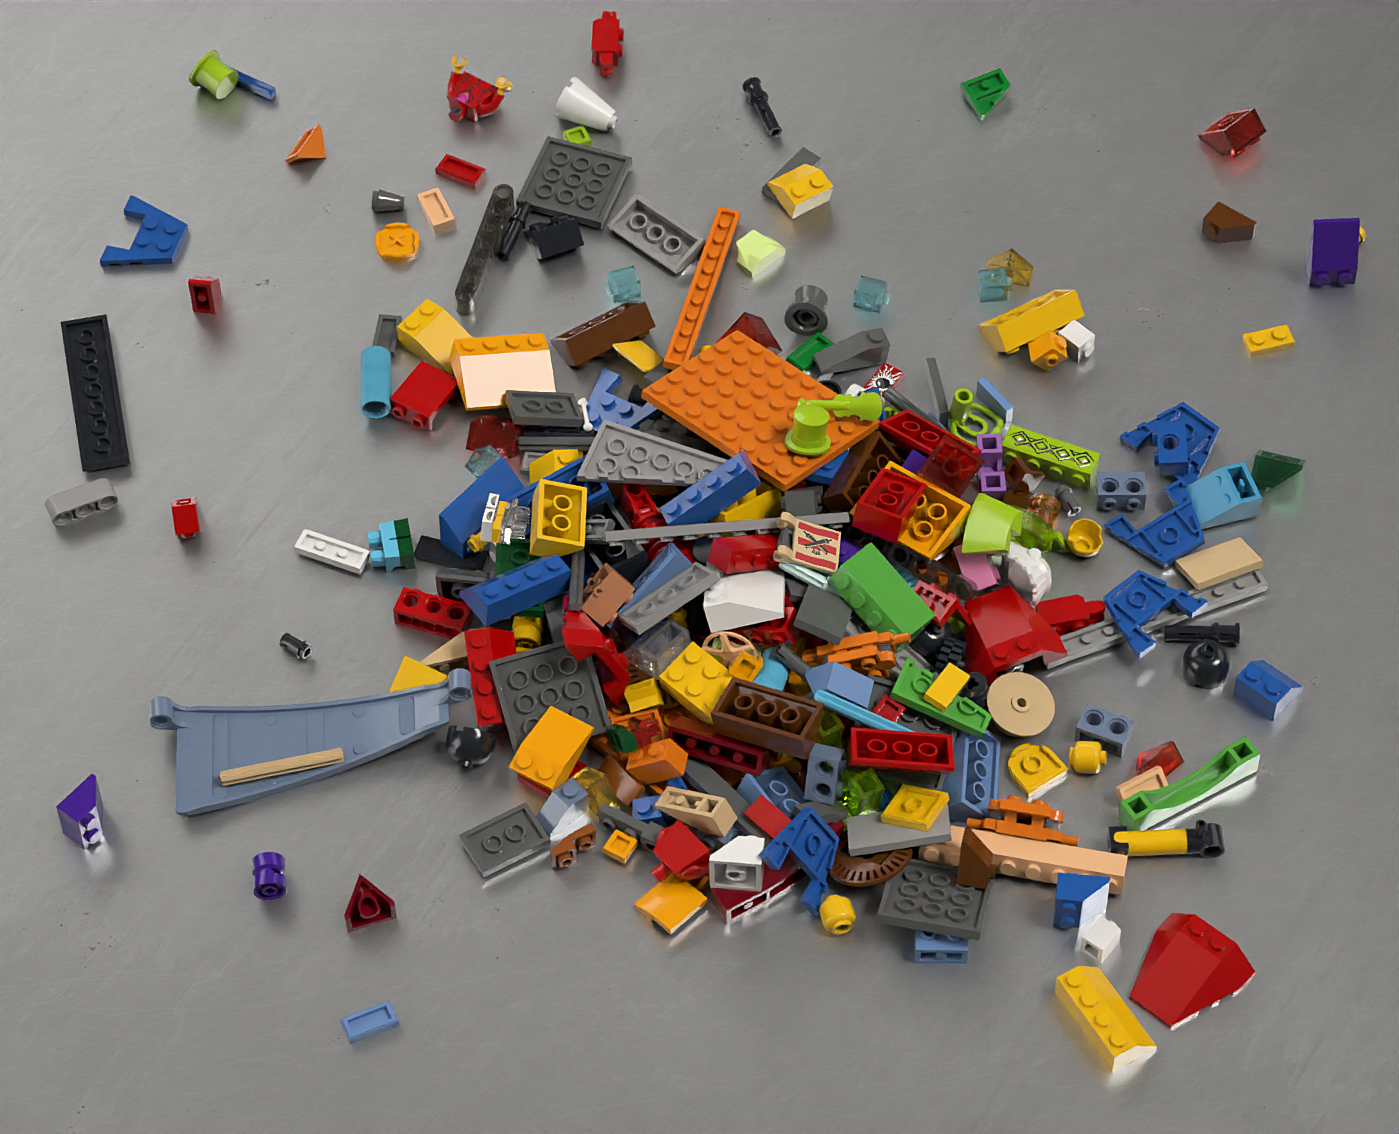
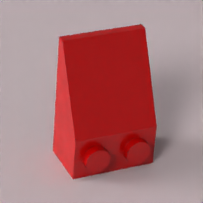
[852,468,927,543]

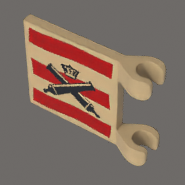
[773,512,841,575]

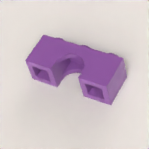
[976,433,1006,502]

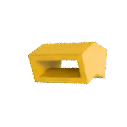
[624,677,664,713]

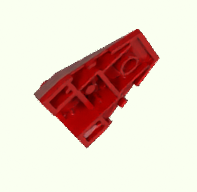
[964,585,1068,687]
[562,594,630,706]
[1129,913,1256,1028]

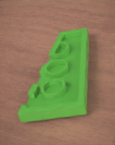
[889,657,992,739]

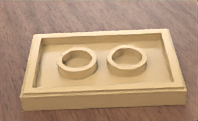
[1175,537,1263,590]

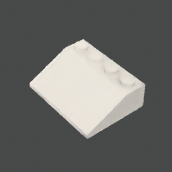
[703,561,785,633]

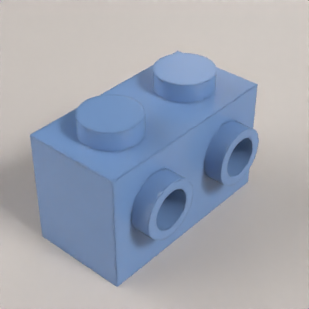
[915,930,968,964]

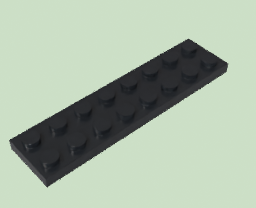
[60,314,130,472]

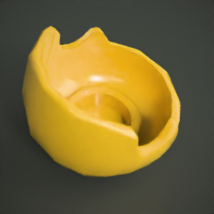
[1066,518,1104,558]

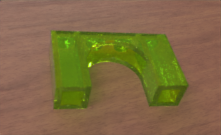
[813,709,885,816]

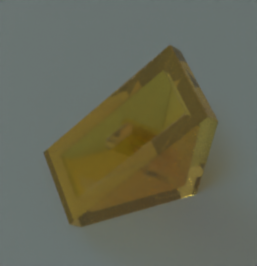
[984,248,1033,287]
[568,766,619,818]

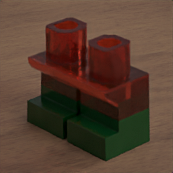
[605,717,662,754]

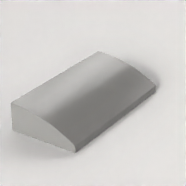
[607,193,706,274]

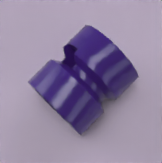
[252,852,286,900]

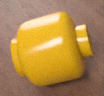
[1069,741,1107,774]
[819,895,856,935]

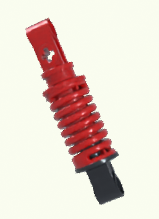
[619,483,710,636]

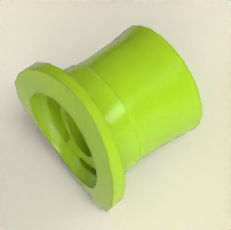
[189,50,239,99]
[785,404,831,455]

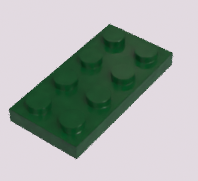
[495,538,544,618]

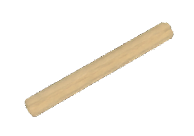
[219,748,344,786]

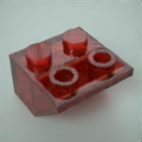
[466,414,527,459]

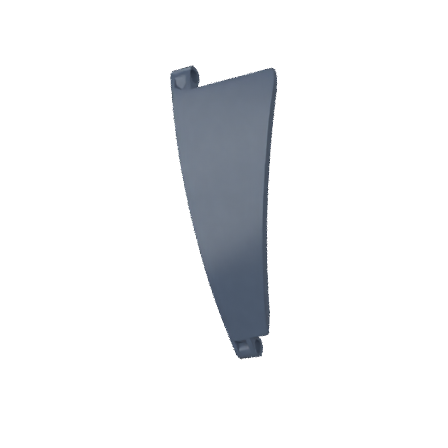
[150,668,472,815]

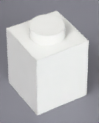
[1058,320,1095,362]
[1080,916,1121,964]

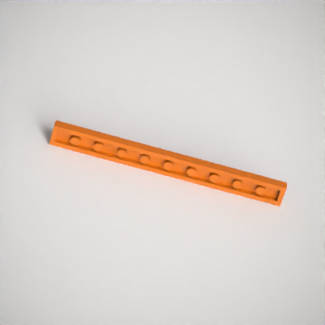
[663,207,741,370]

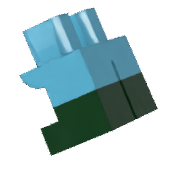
[367,518,416,572]

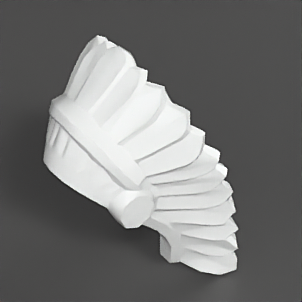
[991,541,1052,608]

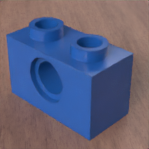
[1152,421,1188,476]

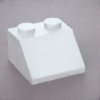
[709,835,764,892]

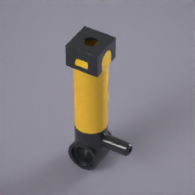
[1107,820,1225,858]

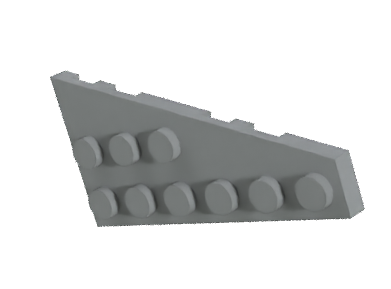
[577,420,727,486]

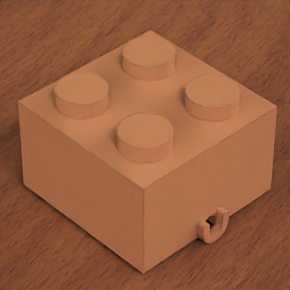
[582,563,635,627]

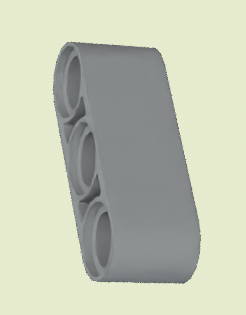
[45,478,118,526]

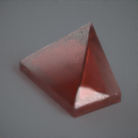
[1135,741,1185,777]

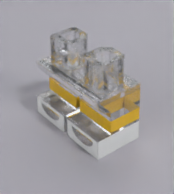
[480,493,530,544]

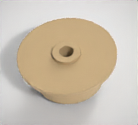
[986,672,1055,737]

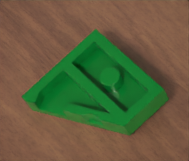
[960,68,1011,121]

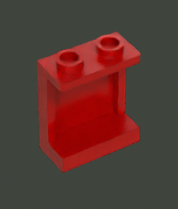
[390,361,461,432]

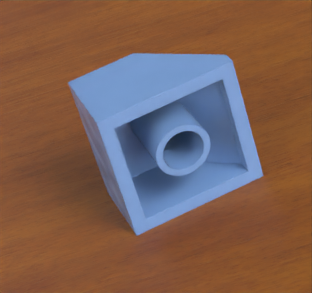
[805,661,874,709]

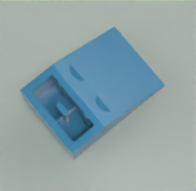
[1186,461,1262,530]

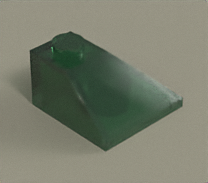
[1251,450,1306,490]

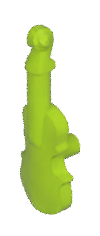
[797,391,883,421]

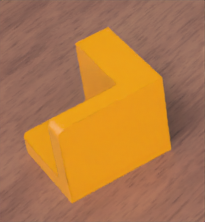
[728,650,763,682]

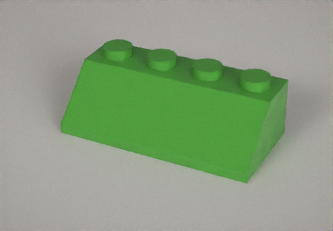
[828,542,936,653]

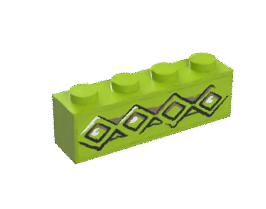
[1002,424,1101,489]

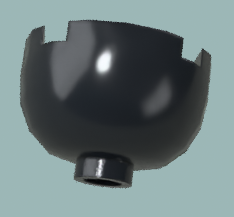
[908,621,952,662]
[1181,639,1231,690]
[446,725,497,769]

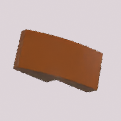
[596,754,646,808]
[550,823,596,870]

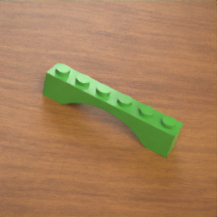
[1118,736,1261,831]

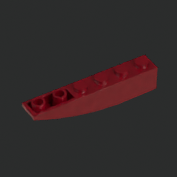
[711,819,844,924]

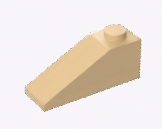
[420,627,485,675]
[655,786,738,837]

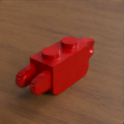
[591,11,624,78]
[1036,594,1106,636]

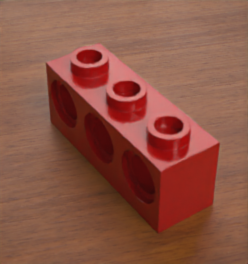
[393,587,474,639]
[723,607,801,647]

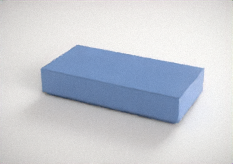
[976,377,1013,425]
[340,1000,399,1044]

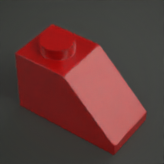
[188,276,221,314]
[171,497,200,538]

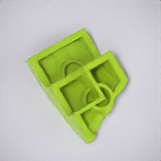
[962,493,1023,556]

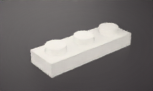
[294,529,371,574]

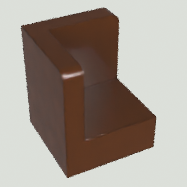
[1004,457,1045,492]

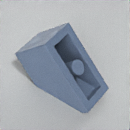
[536,777,590,838]

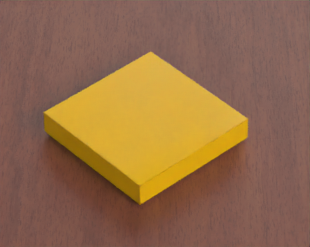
[881,784,949,831]

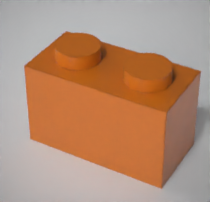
[626,738,688,785]

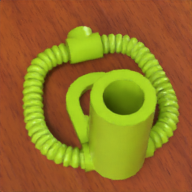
[949,388,1004,447]

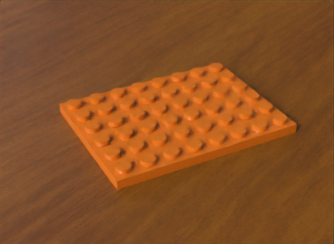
[641,330,879,492]

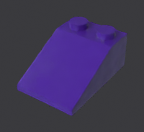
[1305,218,1360,286]

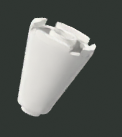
[553,76,618,131]

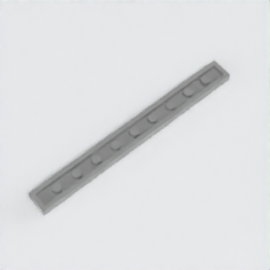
[602,512,849,546]
[1040,569,1268,669]

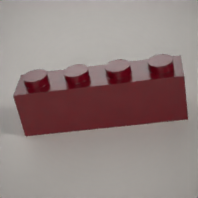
[667,716,772,776]

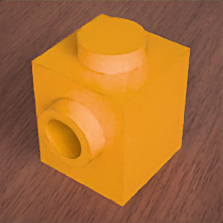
[1028,330,1068,371]

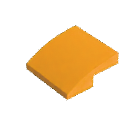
[634,874,707,935]

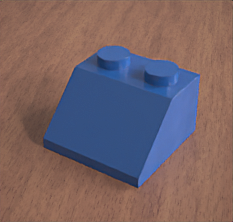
[1233,660,1303,721]
[1053,872,1110,929]

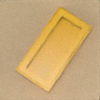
[923,663,970,712]

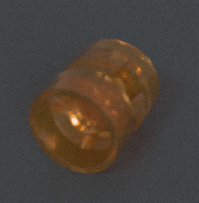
[1024,494,1061,538]

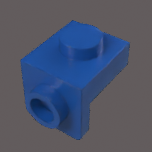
[633,795,673,828]

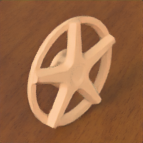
[702,631,757,669]

